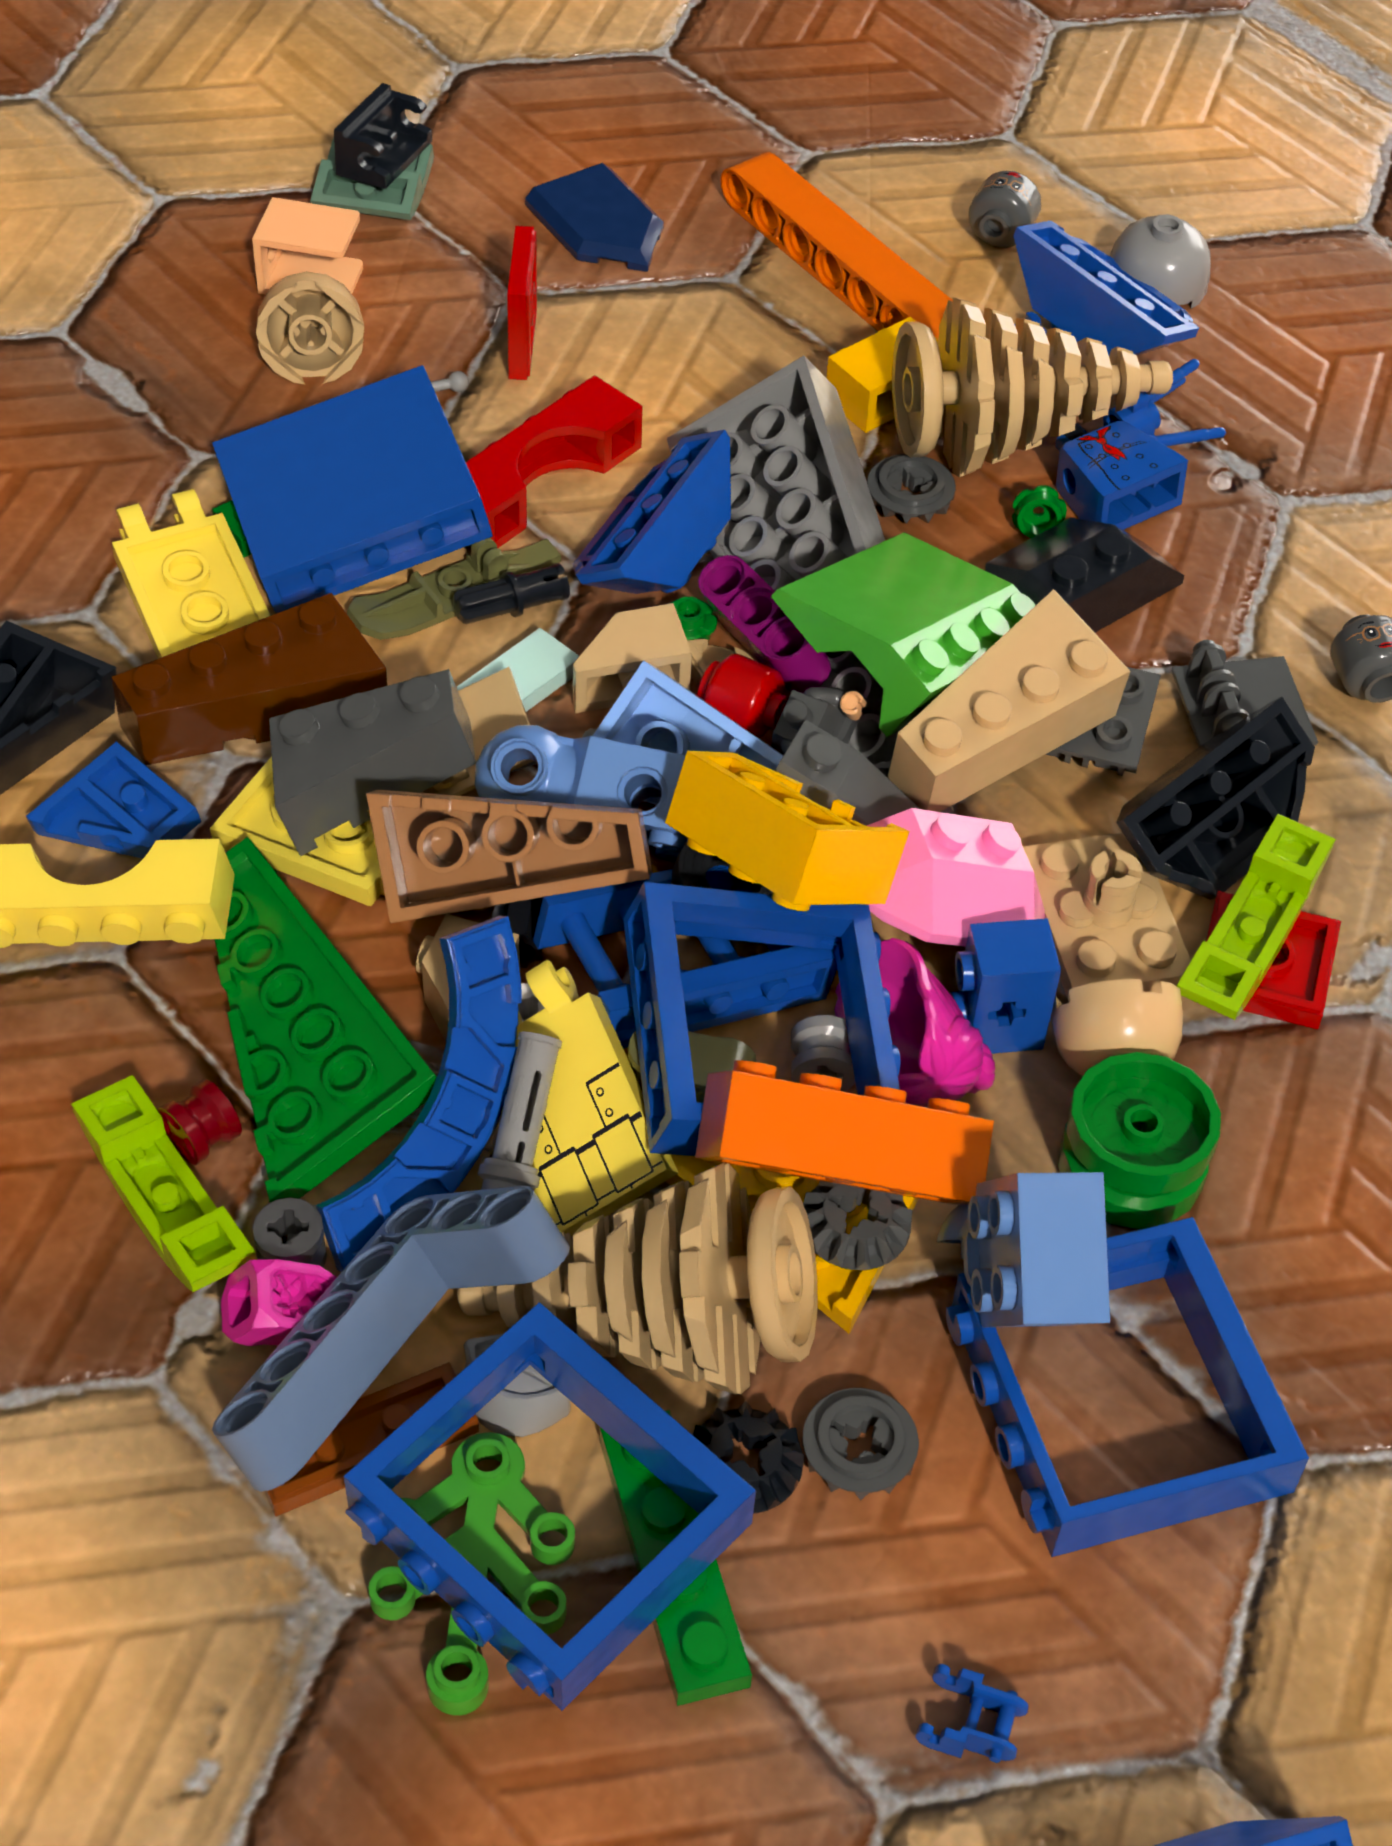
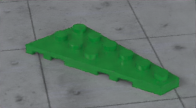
[215,836,437,1203]

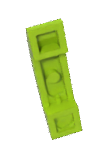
[1177,814,1336,1020]
[71,1075,257,1292]

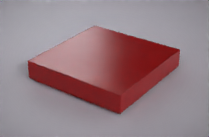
[507,226,537,380]
[1205,891,1341,1030]

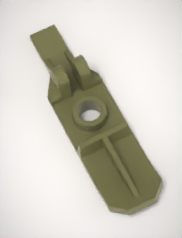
[347,537,561,640]

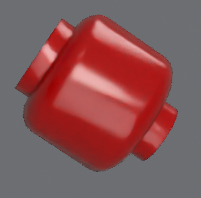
[697,654,789,738]

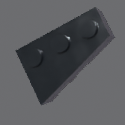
[0,620,117,795]

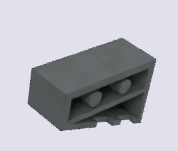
[269,669,476,857]

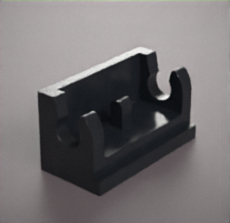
[334,83,432,189]

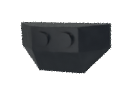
[985,518,1184,633]
[1116,697,1315,900]

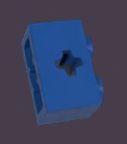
[949,918,1061,1054]

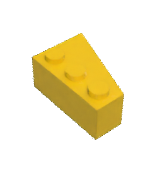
[665,751,910,911]

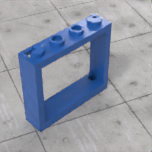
[623,882,901,1156]
[946,1217,1309,1557]
[344,1302,756,1711]

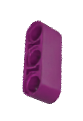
[698,555,831,693]

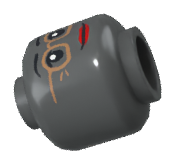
[969,170,1041,248]
[1330,614,1392,703]

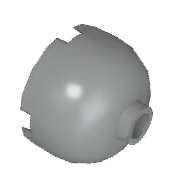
[1110,214,1211,309]

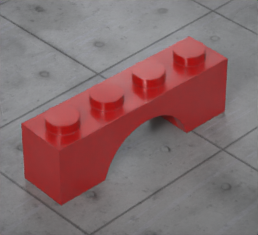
[466,375,643,548]

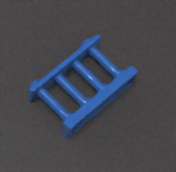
[533,865,837,1049]

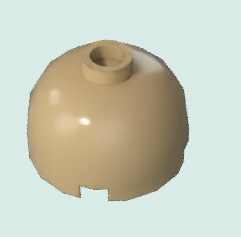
[256,271,364,384]
[1051,979,1183,1076]

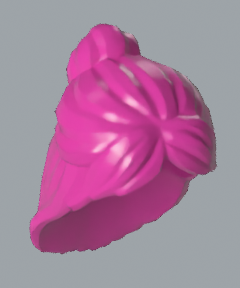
[834,938,995,1108]

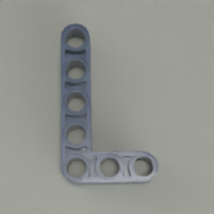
[212,1186,570,1492]

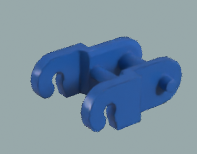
[915,1664,1029,1763]

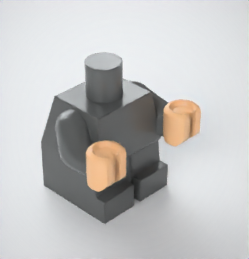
[771,687,867,755]

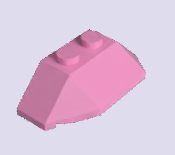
[865,808,1045,947]

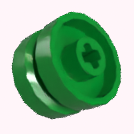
[1058,1052,1221,1229]

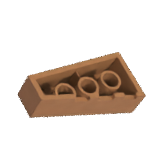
[366,790,653,923]

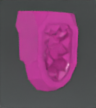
[221,1259,337,1347]

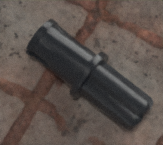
[453,563,570,624]

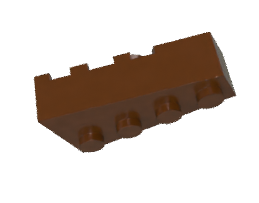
[111,593,387,766]

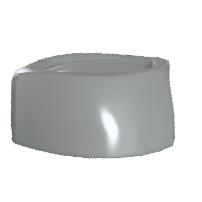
[464,1334,571,1437]

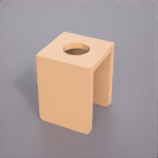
[252,197,363,295]

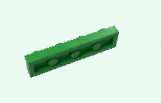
[599,1410,752,1706]

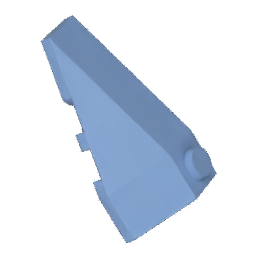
[593,660,784,805]

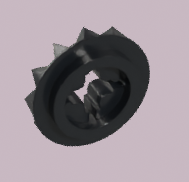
[693,1401,804,1514]

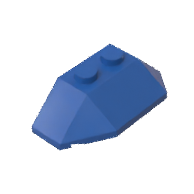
[1013,220,1199,355]
[572,429,731,594]

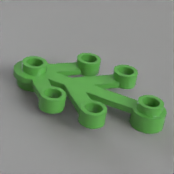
[368,1432,575,1716]

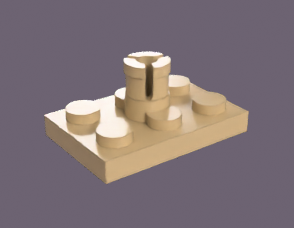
[1022,833,1191,1002]

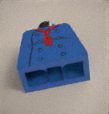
[1055,421,1188,530]

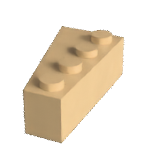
[888,589,1130,812]

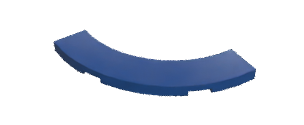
[315,916,522,1272]

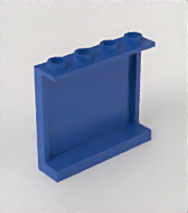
[212,365,493,614]

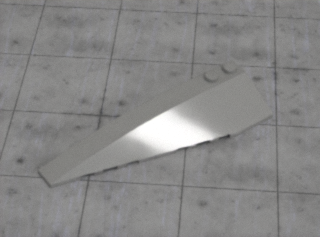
[667,356,953,813]

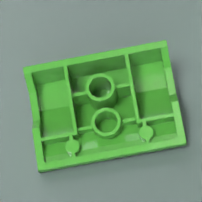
[771,532,1036,737]

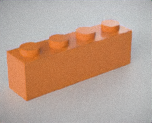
[695,1060,994,1205]

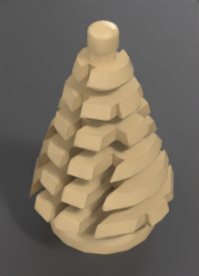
[892,297,1173,477]
[457,1162,818,1395]

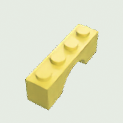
[0,838,235,948]

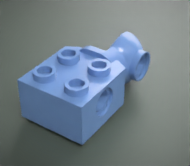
[475,725,688,862]
[936,1172,1110,1328]

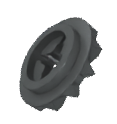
[867,454,956,524]
[803,1181,913,1270]
[801,1388,919,1501]

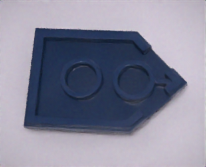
[525,163,664,272]

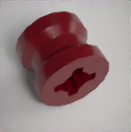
[158,1079,242,1165]

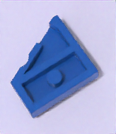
[26,741,202,859]

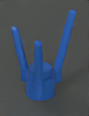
[1103,359,1226,446]

